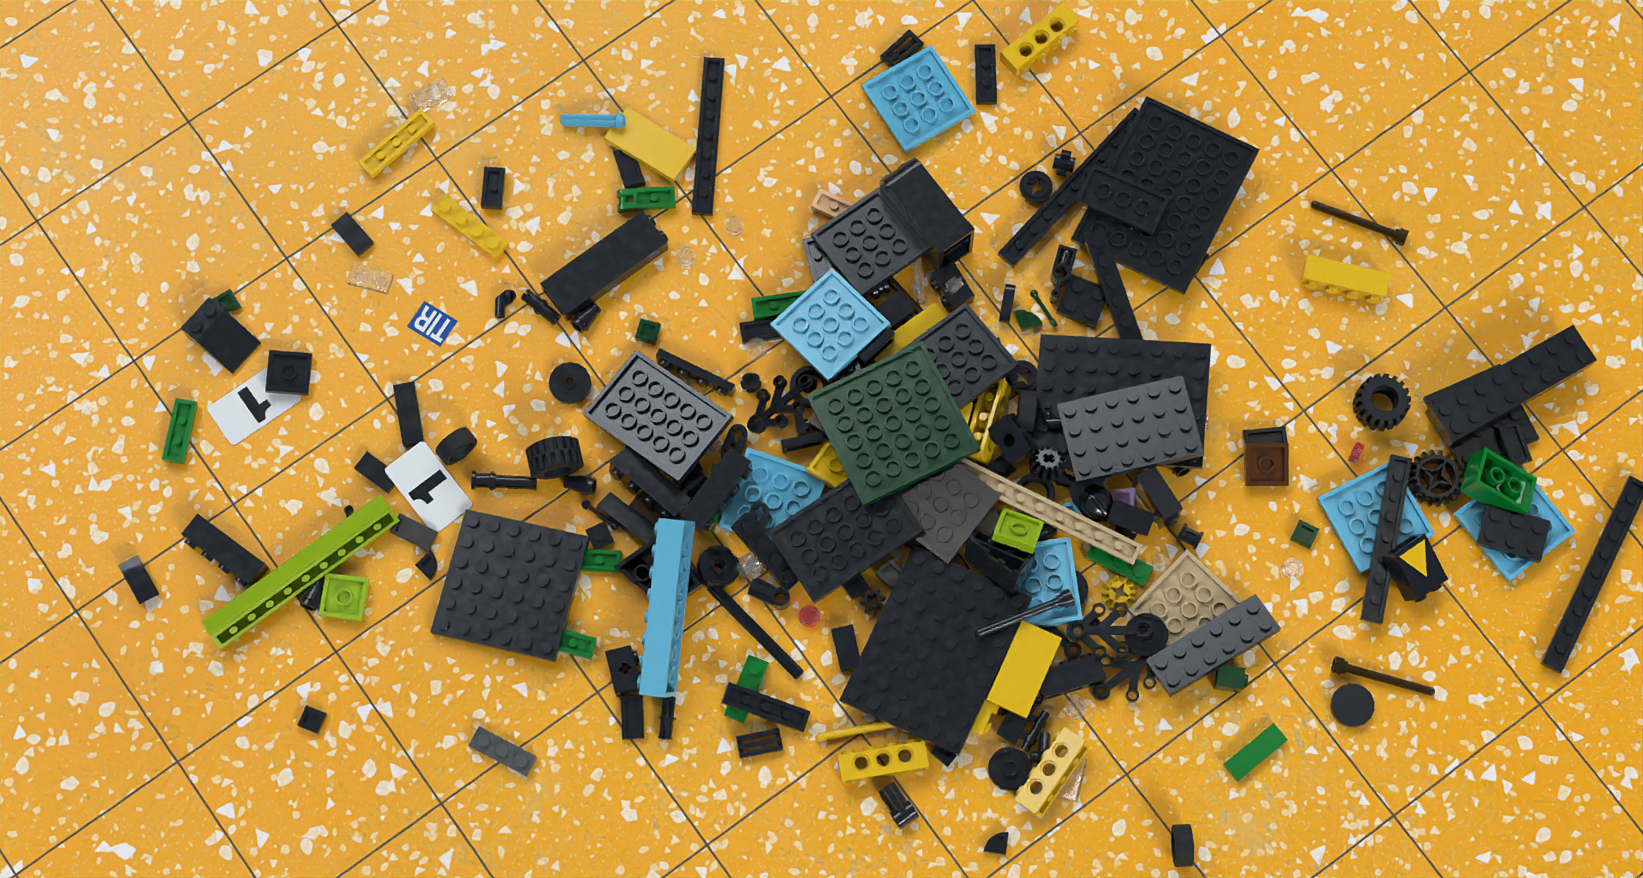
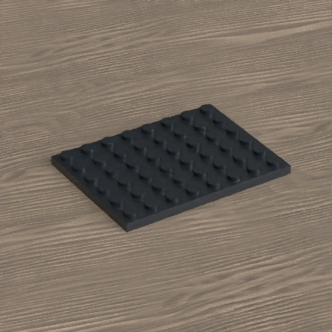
[1071,96,1260,295]
[1030,334,1211,469]
[839,545,1032,756]

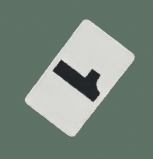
[208,368,301,445]
[385,441,472,532]

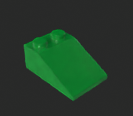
[1460,447,1537,515]

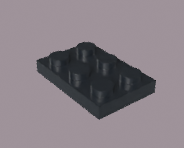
[1476,504,1551,563]

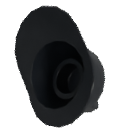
[1070,480,1113,522]

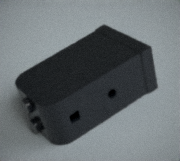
[880,157,975,270]

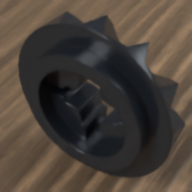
[1019,171,1053,204]
[1005,360,1038,393]

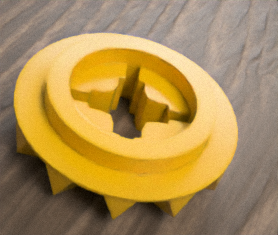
[1102,576,1137,610]

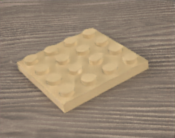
[1127,550,1243,647]

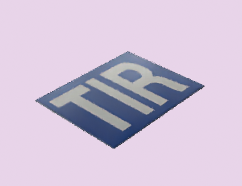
[407,301,458,346]

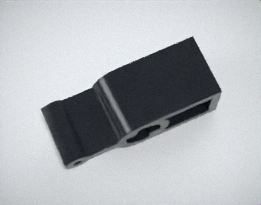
[1050,244,1078,304]

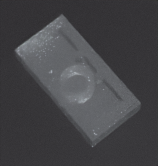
[912,258,928,305]

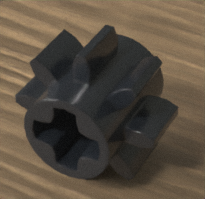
[1052,149,1076,177]
[859,587,886,615]

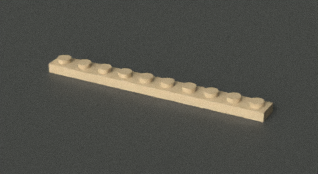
[958,459,1143,565]

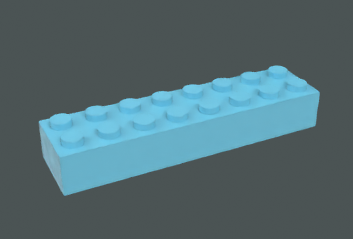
[637,518,695,698]

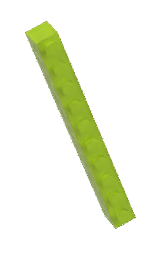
[201,494,400,649]

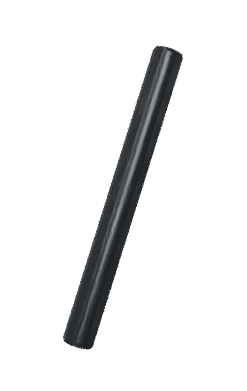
[707,586,804,679]

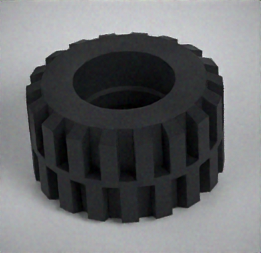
[1353,373,1411,431]
[526,436,584,479]

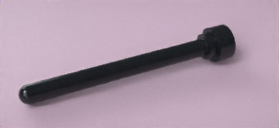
[975,589,1075,637]

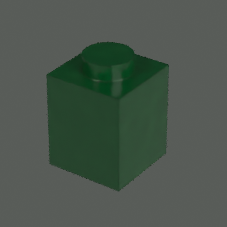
[1214,665,1248,693]

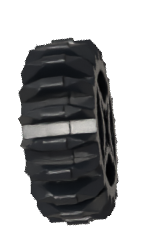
[1408,450,1465,508]

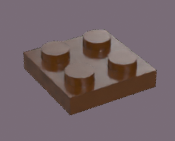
[1244,443,1289,486]

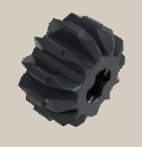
[1029,446,1066,483]

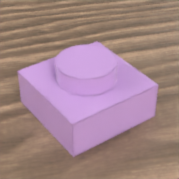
[1112,488,1137,507]

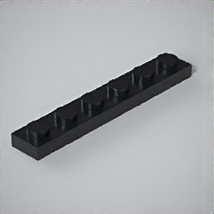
[1082,228,1143,340]

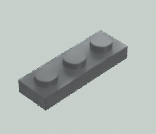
[468,726,537,777]

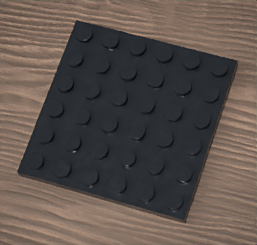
[430,509,590,663]

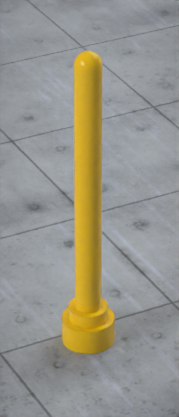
[815,721,894,742]

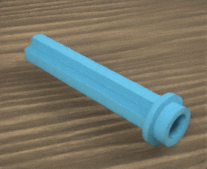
[560,113,626,129]

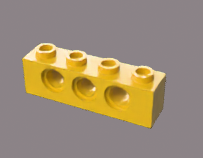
[999,3,1079,77]
[965,379,1011,467]
[1014,727,1091,819]
[837,738,929,784]

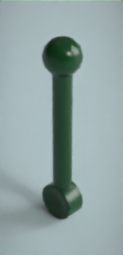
[1030,290,1057,327]

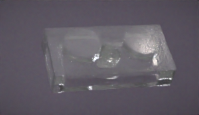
[407,77,454,112]
[347,263,394,295]
[1056,753,1088,802]

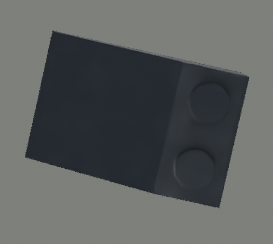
[180,297,261,374]

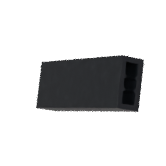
[540,211,669,321]

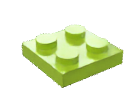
[991,507,1044,554]
[318,573,370,622]

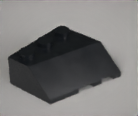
[614,537,707,598]

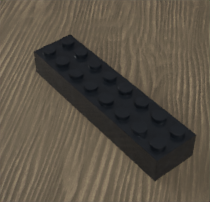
[1424,325,1597,448]

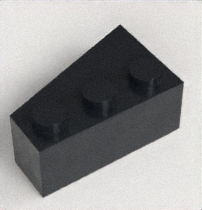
[963,528,1035,594]

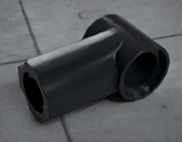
[747,577,791,610]
[878,782,919,829]

